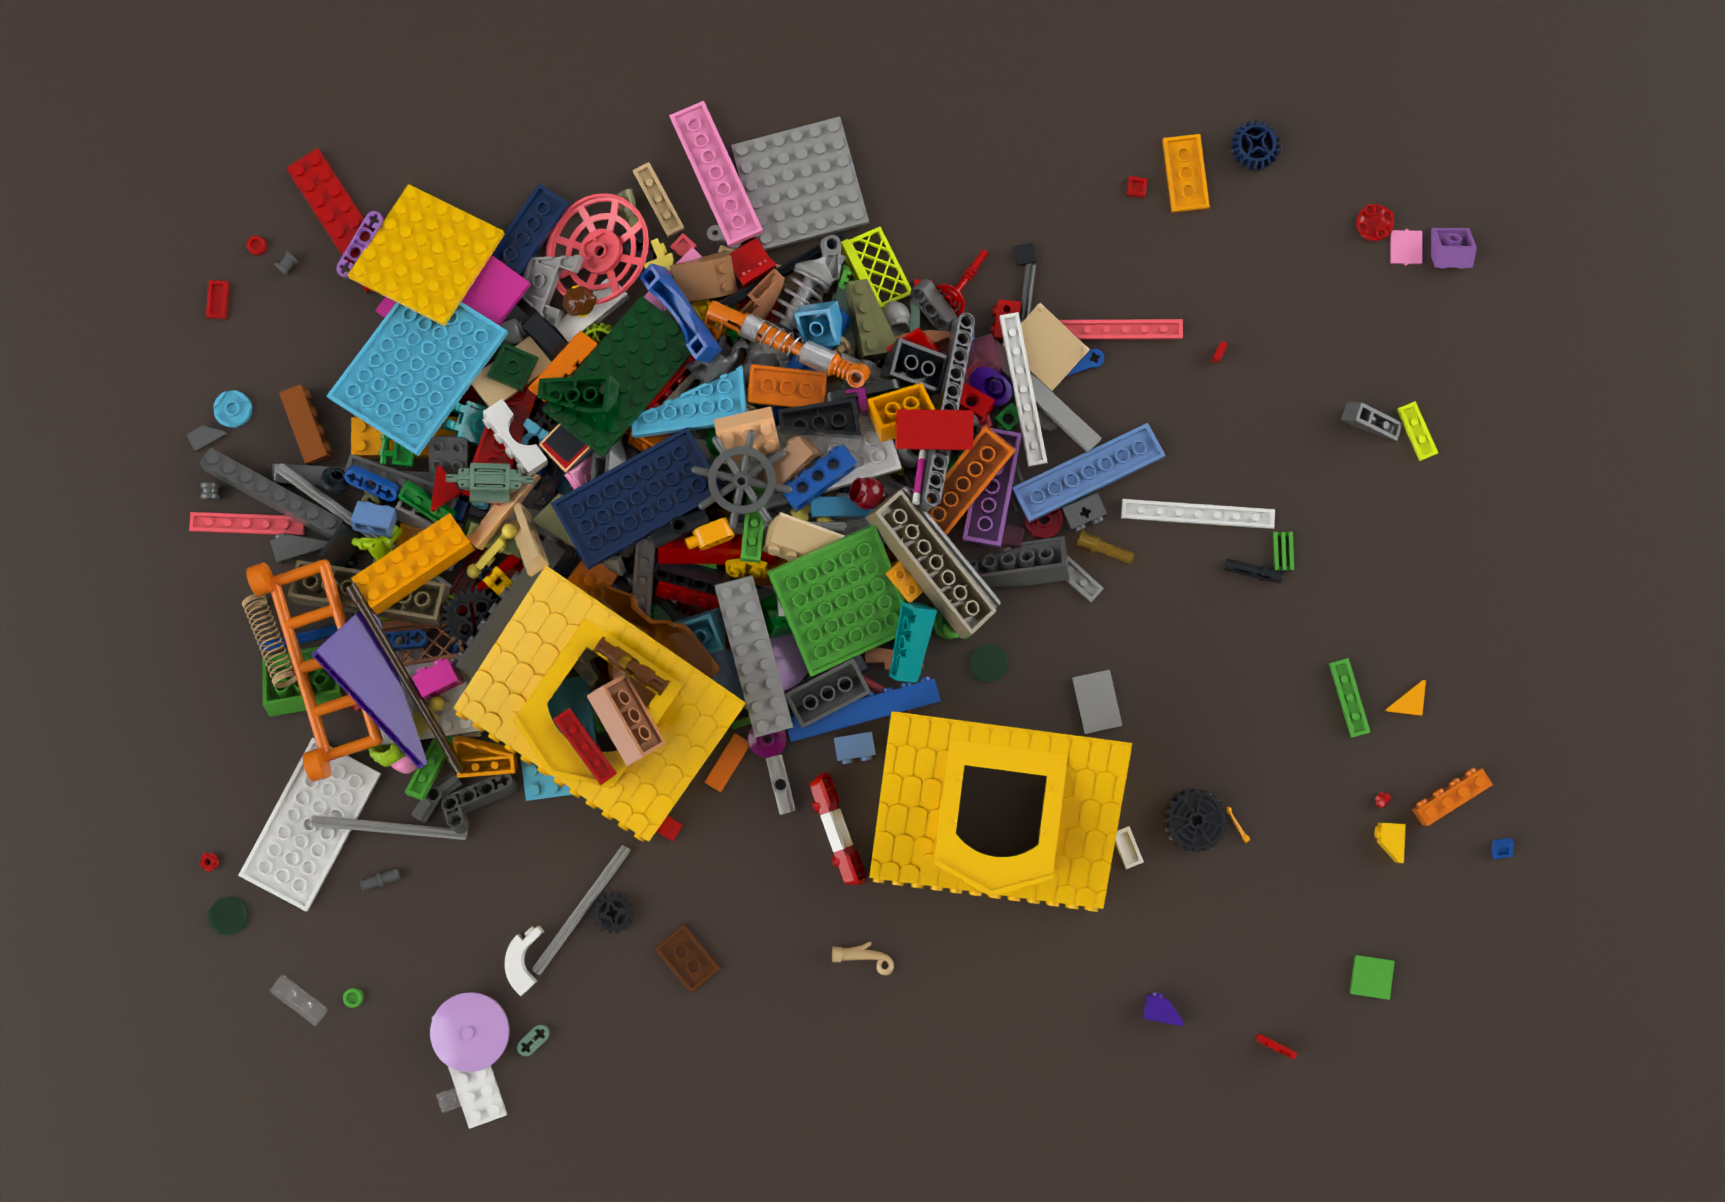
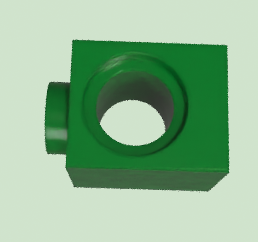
[994,402,1019,431]

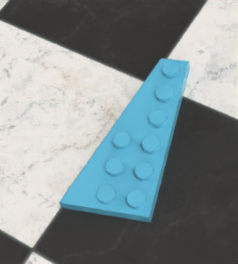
[632,366,747,438]

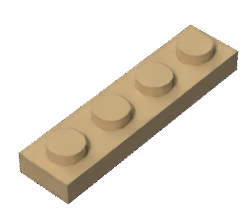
[632,162,685,238]

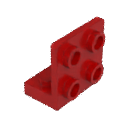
[729,238,777,288]

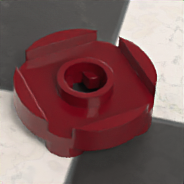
[1024,508,1063,539]

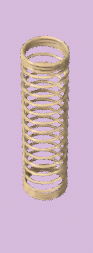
[242,594,297,688]

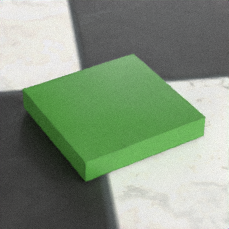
[1350,955,1395,1000]

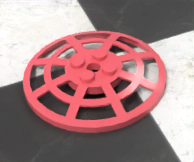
[546,193,649,305]

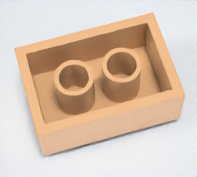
[714,406,781,464]

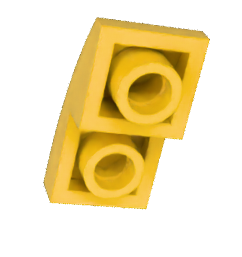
[725,559,768,578]

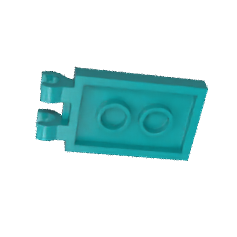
[443,401,487,445]

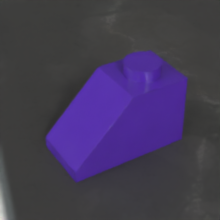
[1142,992,1184,1026]

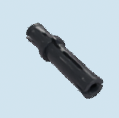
[1224,558,1283,584]

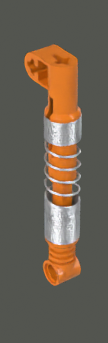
[704,301,871,388]

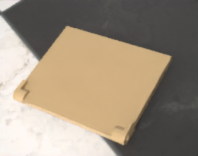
[1002,303,1090,391]

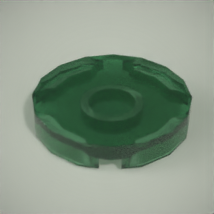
[970,644,1009,683]
[208,896,249,936]

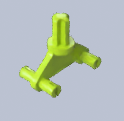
[352,525,402,561]

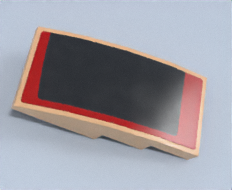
[539,424,592,473]

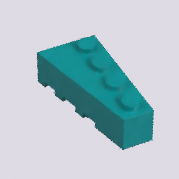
[889,601,937,683]

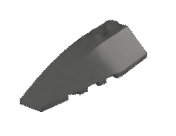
[968,536,1070,587]

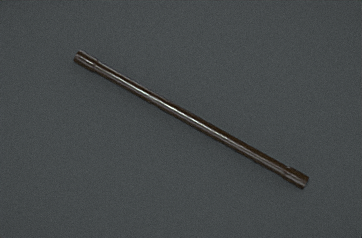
[345,583,466,774]

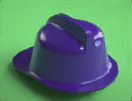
[970,367,1012,406]

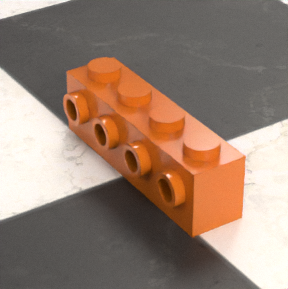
[1412,767,1493,826]

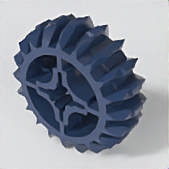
[1230,119,1282,171]

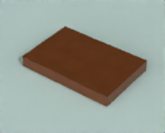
[654,924,721,994]

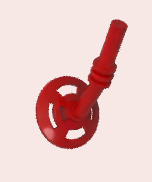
[935,249,989,317]

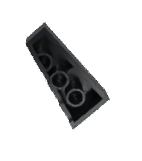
[777,397,861,439]

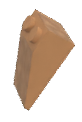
[670,252,738,302]

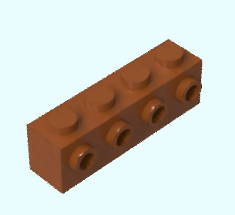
[279,384,332,465]

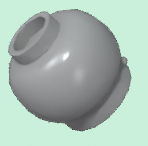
[882,301,910,336]

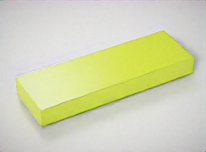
[1397,401,1438,461]

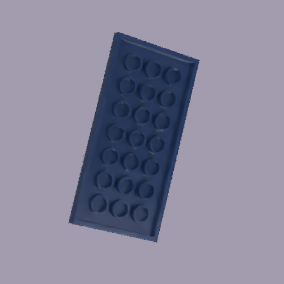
[550,427,723,570]

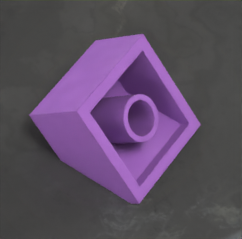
[1431,228,1477,269]

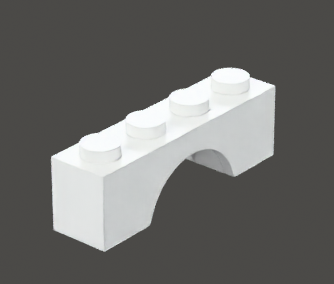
[482,399,548,476]

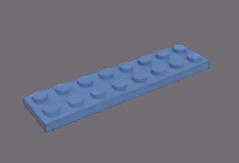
[1012,423,1166,523]

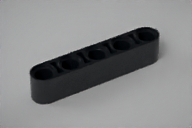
[653,559,741,596]

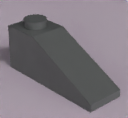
[1341,402,1403,441]
[270,533,328,564]

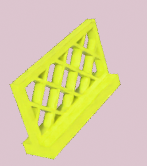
[841,227,912,308]

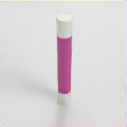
[912,450,927,505]

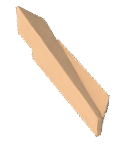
[467,474,541,550]

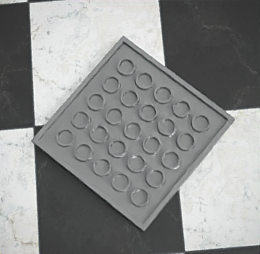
[731,117,869,251]

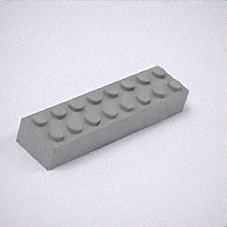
[714,575,793,738]

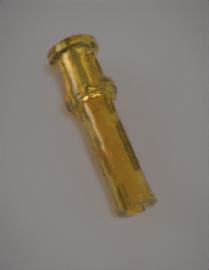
[1076,530,1135,564]

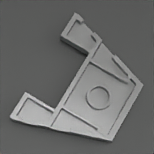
[522,255,584,327]

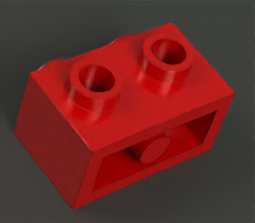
[990,299,1021,342]

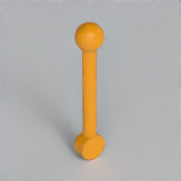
[1225,807,1250,843]

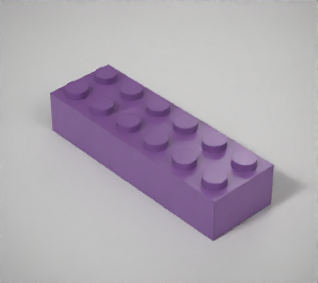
[963,428,1022,549]

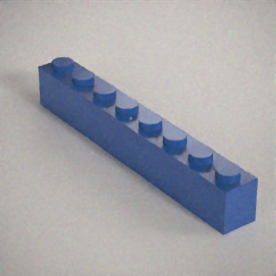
[788,676,941,742]

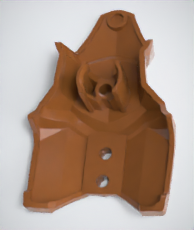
[588,582,720,708]

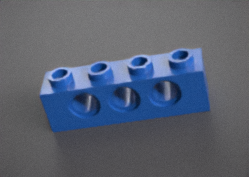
[781,445,858,513]

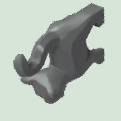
[685,335,749,384]

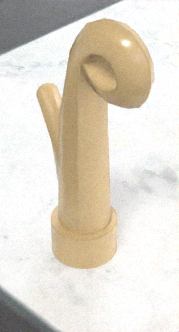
[832,942,894,975]

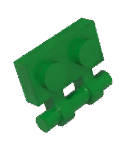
[379,433,414,467]

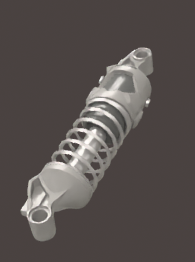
[738,235,845,408]

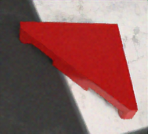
[430,465,461,513]
[1255,1033,1297,1059]

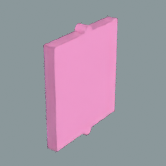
[1390,229,1422,266]

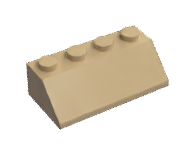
[761,512,845,561]

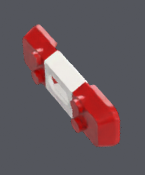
[810,772,867,885]

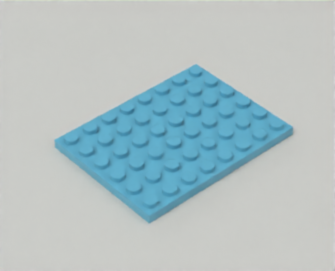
[327,302,508,456]

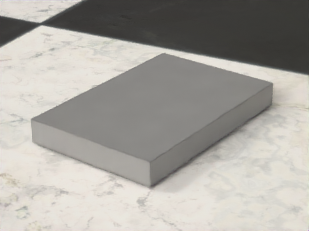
[1072,670,1122,734]

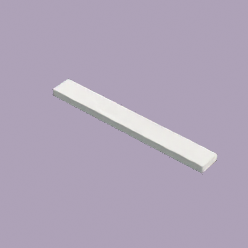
[999,312,1047,467]
[1121,499,1275,529]

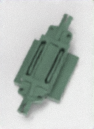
[446,463,533,503]

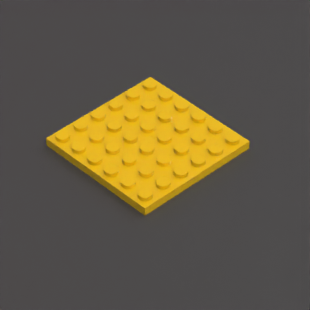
[347,184,505,327]

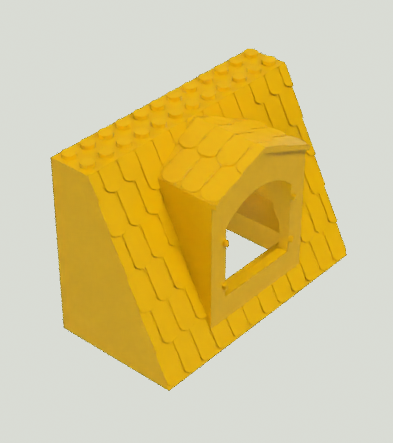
[454,565,746,842]
[869,711,1132,912]

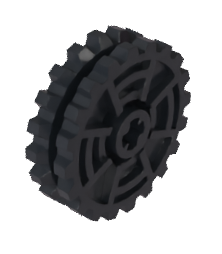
[1163,789,1228,852]

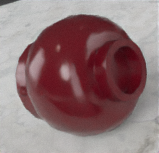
[849,477,885,510]

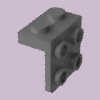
[428,435,472,474]

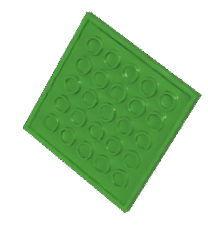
[767,525,905,677]

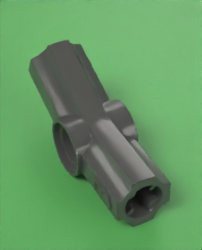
[411,770,463,823]

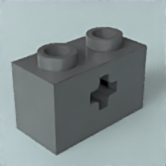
[1061,493,1107,532]

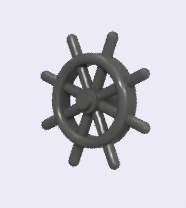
[692,429,792,530]

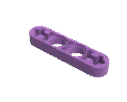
[336,211,384,279]

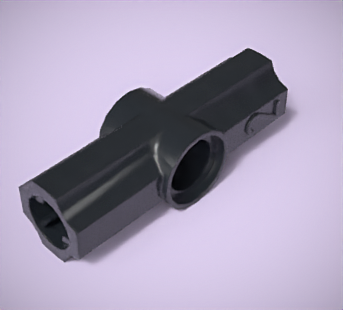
[649,509,710,548]

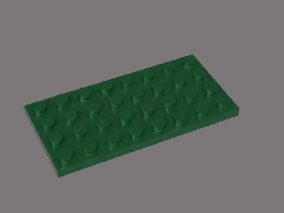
[542,296,692,458]

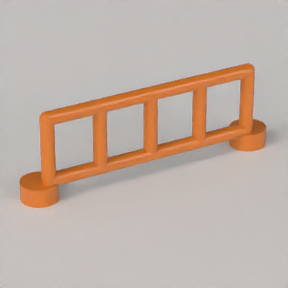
[246,559,383,782]

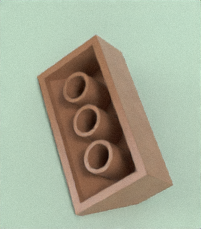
[586,674,666,766]

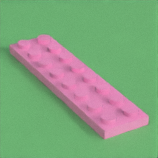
[669,101,764,247]

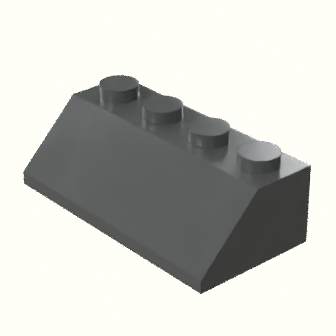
[784,658,871,728]

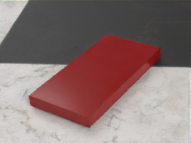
[895,409,974,450]

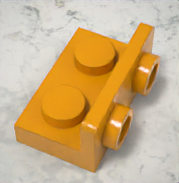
[886,561,923,603]

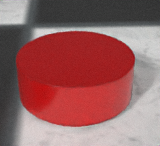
[246,236,267,256]

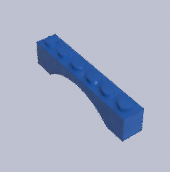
[639,263,722,363]

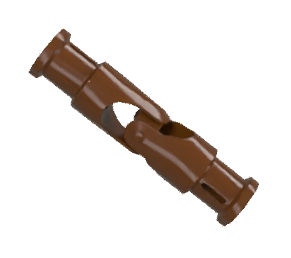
[593,636,670,696]

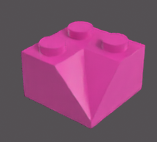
[412,658,465,699]

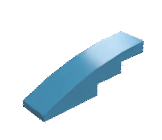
[810,497,886,519]

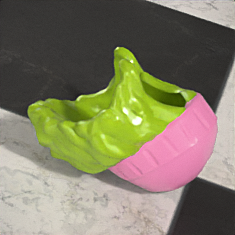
[368,742,418,774]

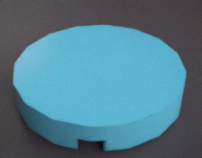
[213,390,253,428]

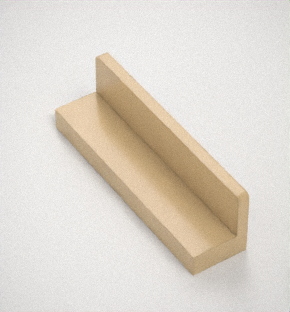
[510,502,549,577]

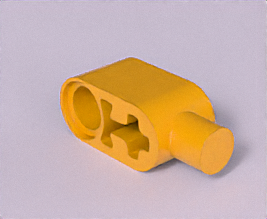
[685,518,735,550]

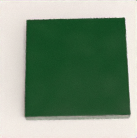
[487,342,539,393]

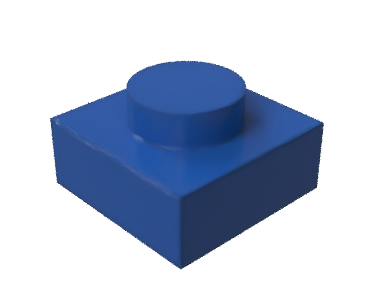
[454,499,470,522]
[1491,838,1514,860]

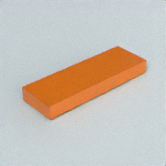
[704,733,750,792]

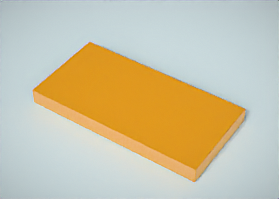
[1162,134,1210,213]

